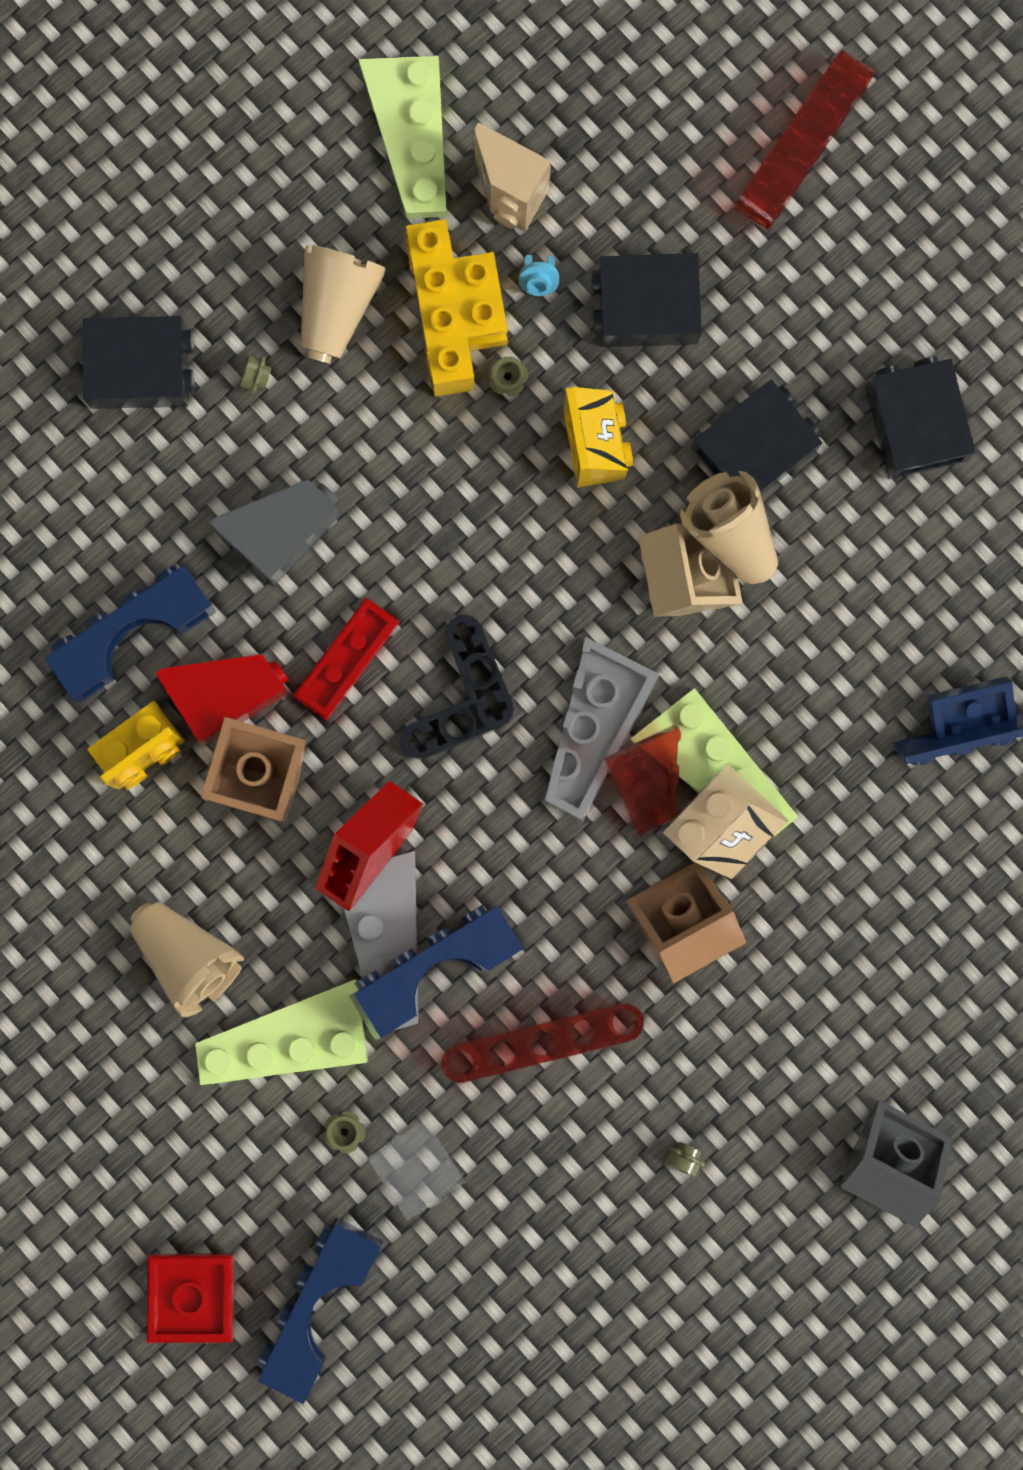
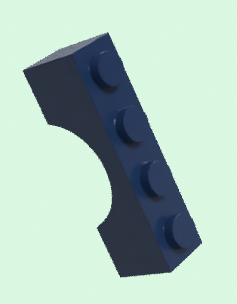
[44,565,216,703]
[349,905,523,1039]
[256,1218,383,1404]

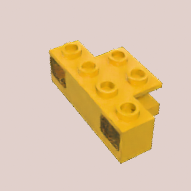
[405,219,508,397]

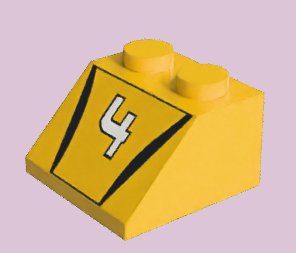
[563,387,633,488]

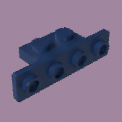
[894,676,1023,765]

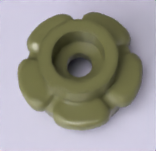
[239,355,271,395]
[488,357,528,396]
[324,1111,366,1153]
[665,1142,705,1177]

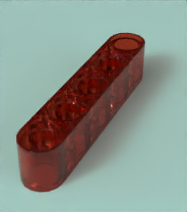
[734,49,876,231]
[442,1002,644,1083]

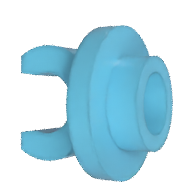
[519,255,559,296]

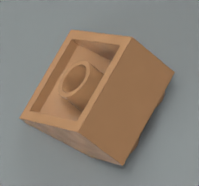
[201,717,306,823]
[626,862,747,983]

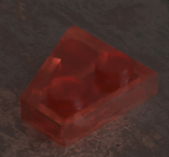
[603,724,681,835]

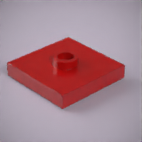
[146,1253,234,1343]

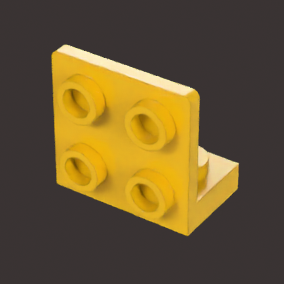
[87,700,185,790]

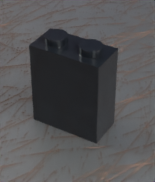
[591,253,702,347]
[83,316,195,409]
[865,356,976,480]
[691,379,823,495]

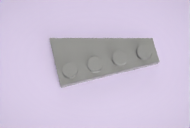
[545,637,659,821]
[344,851,419,1030]

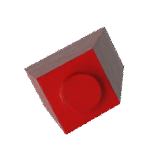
[156,654,289,746]
[315,781,423,911]

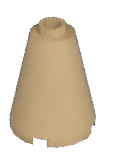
[301,245,386,364]
[680,471,778,584]
[130,902,244,1017]

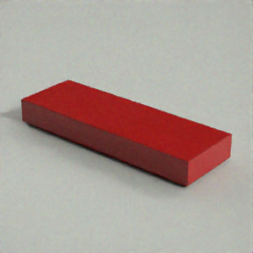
[293,597,400,721]

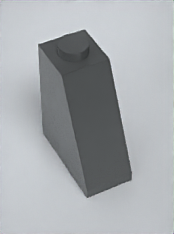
[210,480,341,586]

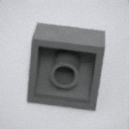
[841,1100,954,1227]

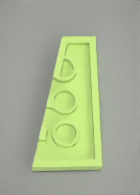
[359,56,447,218]
[629,688,798,839]
[195,979,368,1085]

